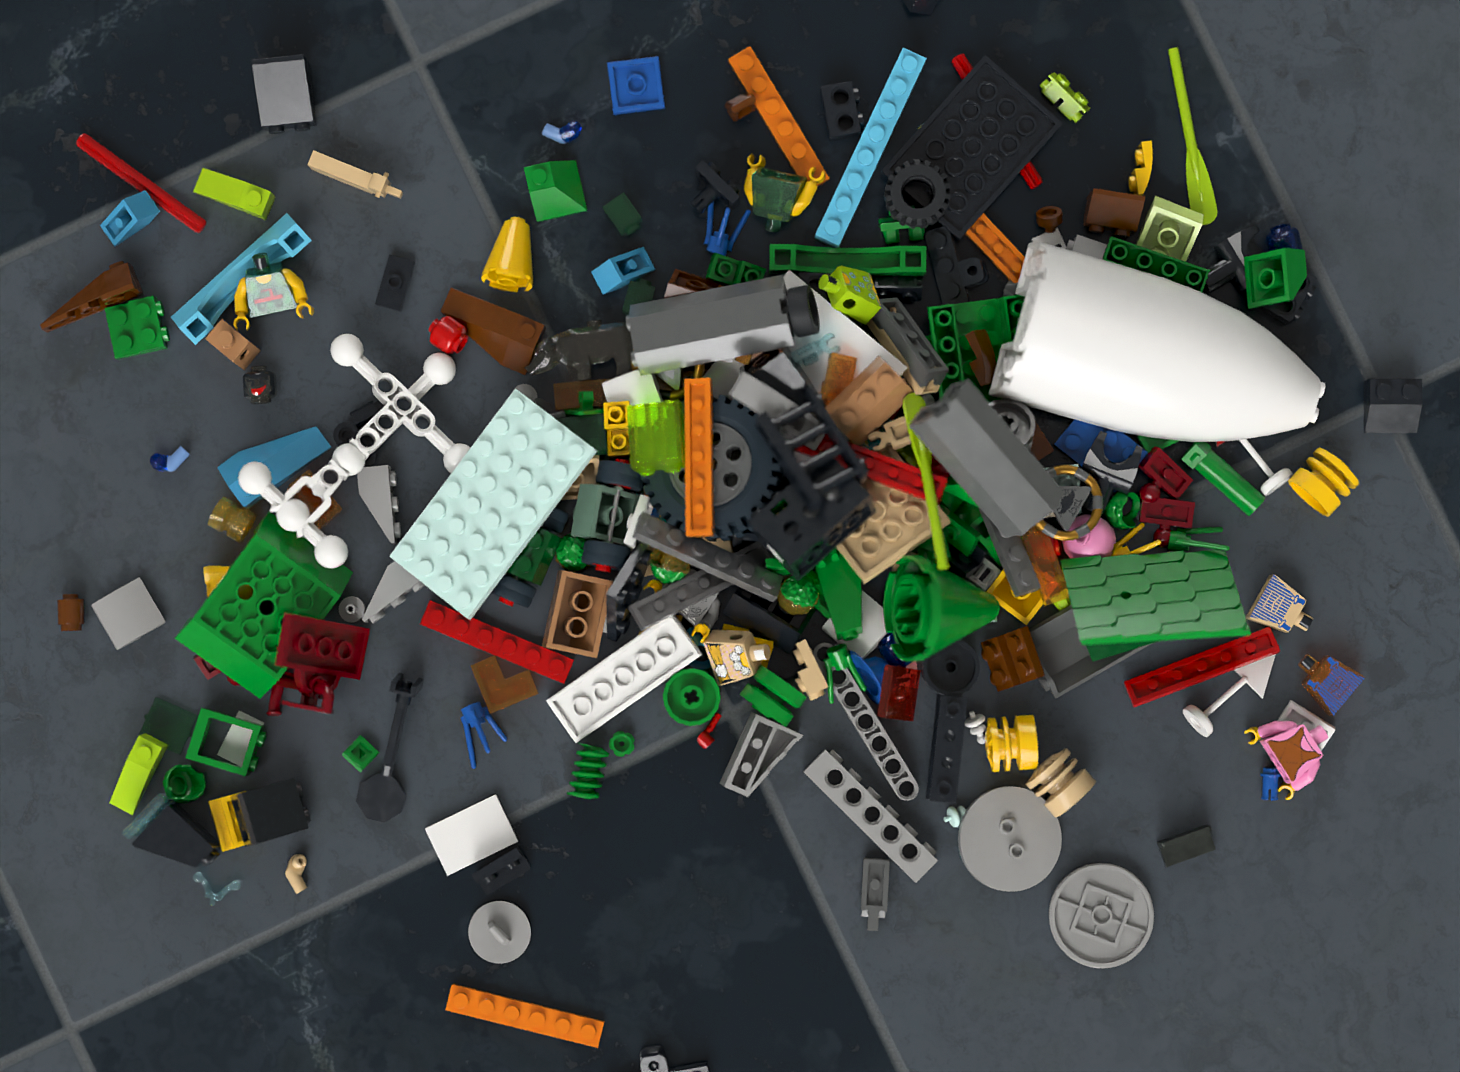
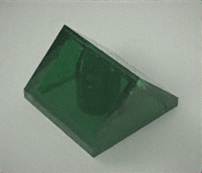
[556,413,608,455]

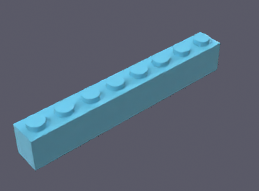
[814,48,926,248]

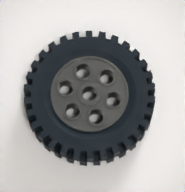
[640,395,787,542]

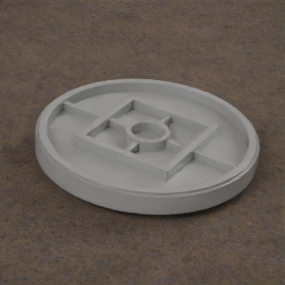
[958,786,1062,892]
[1048,863,1154,968]

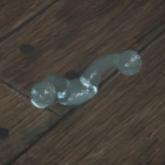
[193,873,240,906]

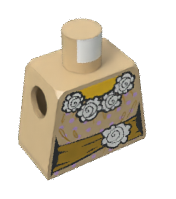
[703,630,770,686]

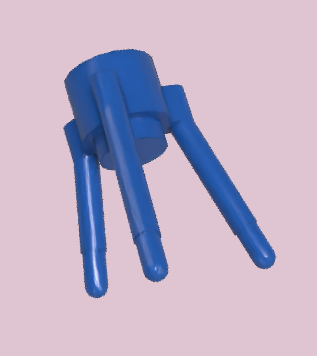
[704,201,751,256]
[460,702,507,769]

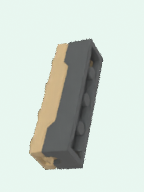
[867,297,949,395]

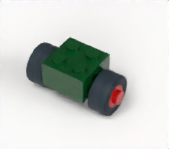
[491,505,569,608]

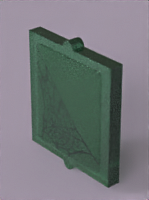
[138,697,198,755]

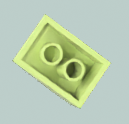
[1135,196,1203,262]

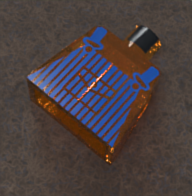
[1298,654,1365,716]

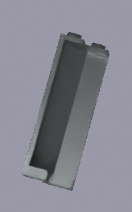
[626,275,795,376]
[909,380,1065,538]
[1029,605,1150,699]

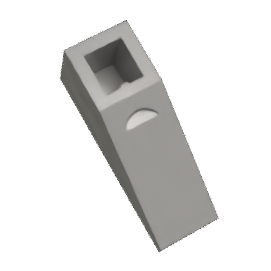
[357,465,401,544]
[362,561,425,623]

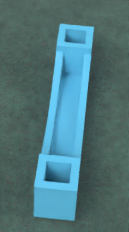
[171,213,312,345]

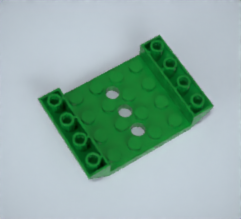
[175,511,353,699]

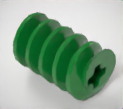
[566,743,610,800]

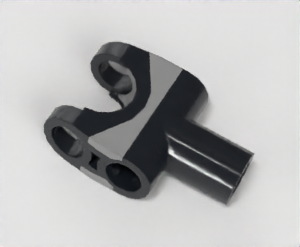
[1204,225,1260,294]
[1081,431,1143,515]

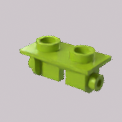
[1040,72,1090,123]

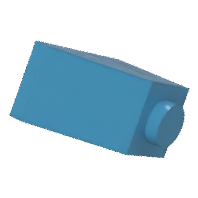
[100,190,160,247]
[591,247,655,295]

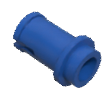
[1260,767,1281,800]

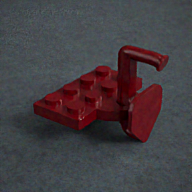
[266,613,370,716]

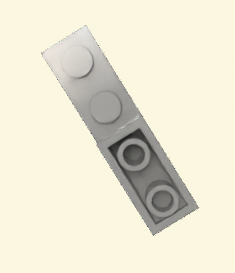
[729,372,826,451]

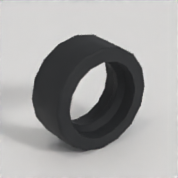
[787,285,820,338]

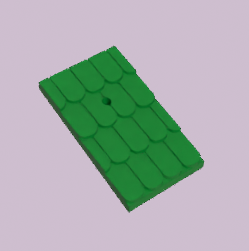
[1060,549,1251,661]

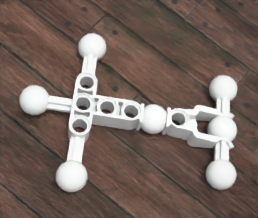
[238,334,471,569]

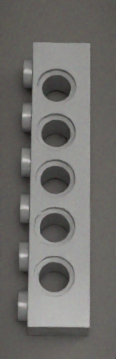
[803,749,938,883]

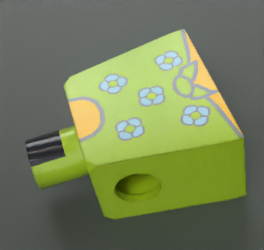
[819,266,882,325]

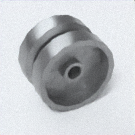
[989,398,1035,451]

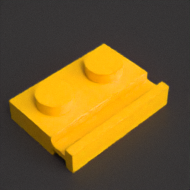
[208,791,246,852]

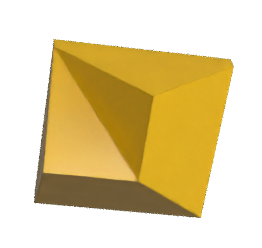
[986,563,1058,626]

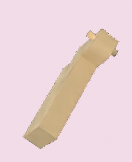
[307,150,403,199]

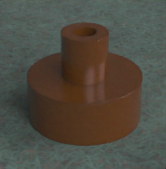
[1036,206,1063,233]

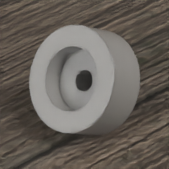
[339,596,366,623]

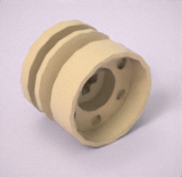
[1025,748,1096,818]

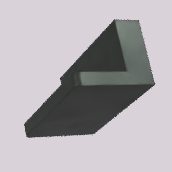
[1157,825,1216,867]

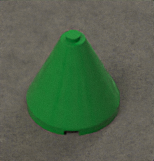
[883,555,1000,662]

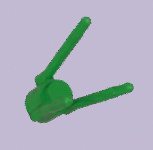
[1167,527,1230,553]
[823,643,867,704]

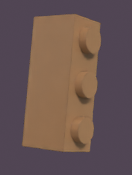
[826,356,915,446]
[542,570,613,658]

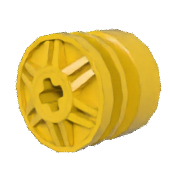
[1288,447,1359,517]
[985,715,1038,772]

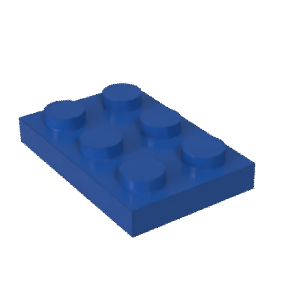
[1054,419,1148,493]

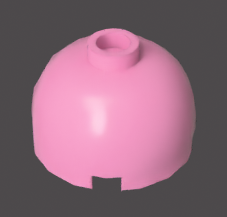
[1062,515,1116,559]

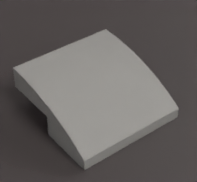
[91,577,166,650]

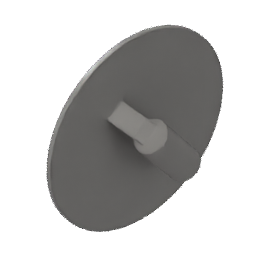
[468,901,531,963]

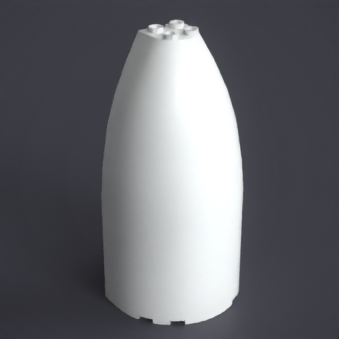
[988,241,1325,442]

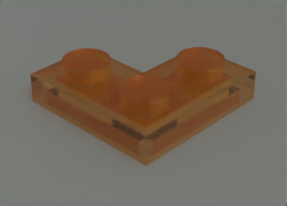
[470,655,539,714]

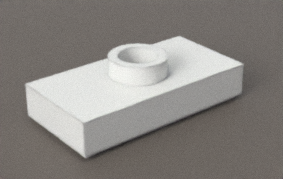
[623,494,654,551]

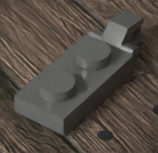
[860,857,890,931]

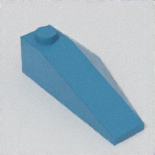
[217,426,332,509]

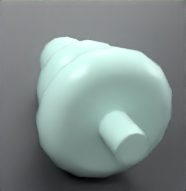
[944,806,967,827]

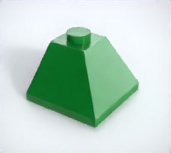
[524,160,587,222]
[1244,248,1307,309]

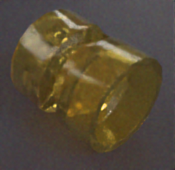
[208,496,257,543]

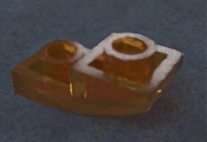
[820,352,857,408]

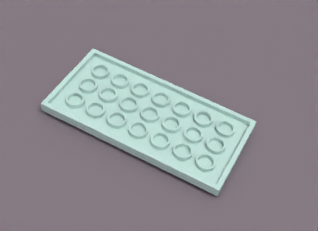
[389,389,597,620]

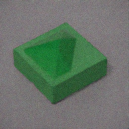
[342,735,379,773]

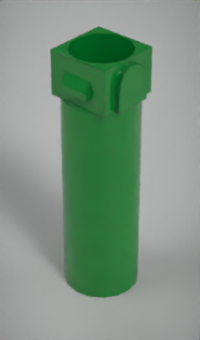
[1182,442,1266,516]

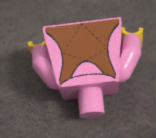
[1244,721,1328,800]

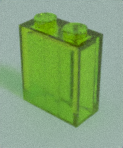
[627,400,685,476]

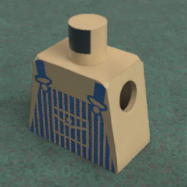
[1246,574,1313,633]

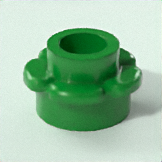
[609,731,634,757]

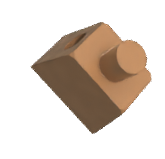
[205,319,261,370]

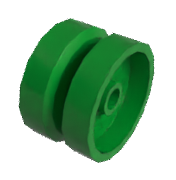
[739,664,807,727]
[663,668,721,726]

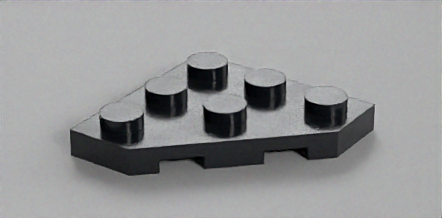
[606,541,654,642]

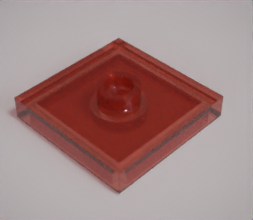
[878,665,921,722]

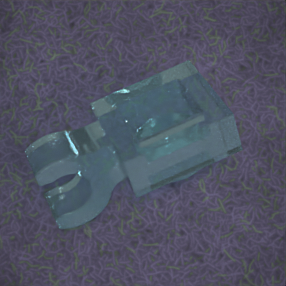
[791,333,841,366]

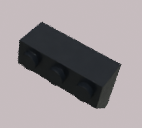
[723,581,816,654]

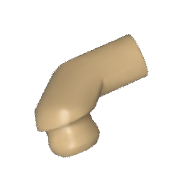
[285,854,308,894]

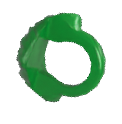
[1104,492,1140,530]

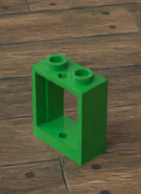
[186,708,267,776]

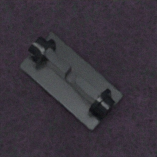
[872,275,923,303]

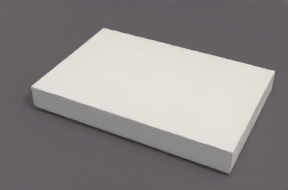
[425,794,518,876]

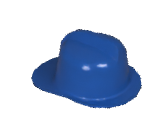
[849,650,895,704]

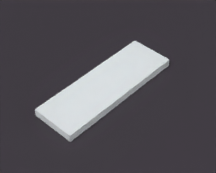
[546,614,702,743]

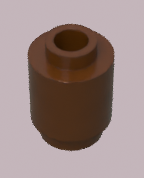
[57,594,85,631]

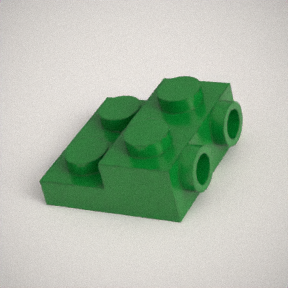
[105,296,170,359]

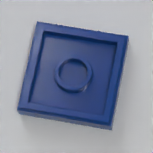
[607,56,665,115]

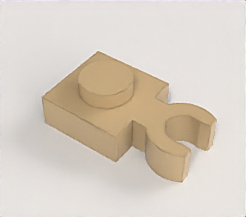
[868,416,911,454]

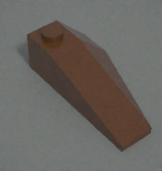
[40,261,144,332]
[441,288,546,376]

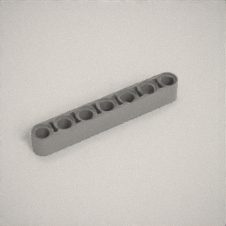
[813,643,919,801]

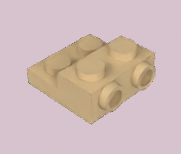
[793,639,828,701]

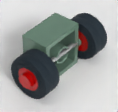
[571,459,645,572]

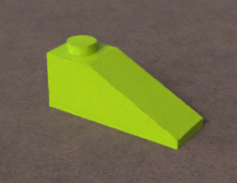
[193,168,275,220]
[109,733,168,815]

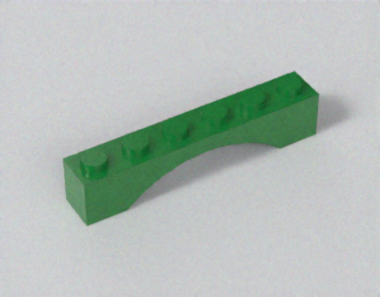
[769,244,926,276]

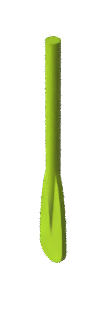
[1168,47,1218,225]
[903,393,949,570]

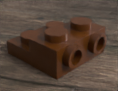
[981,626,1045,692]

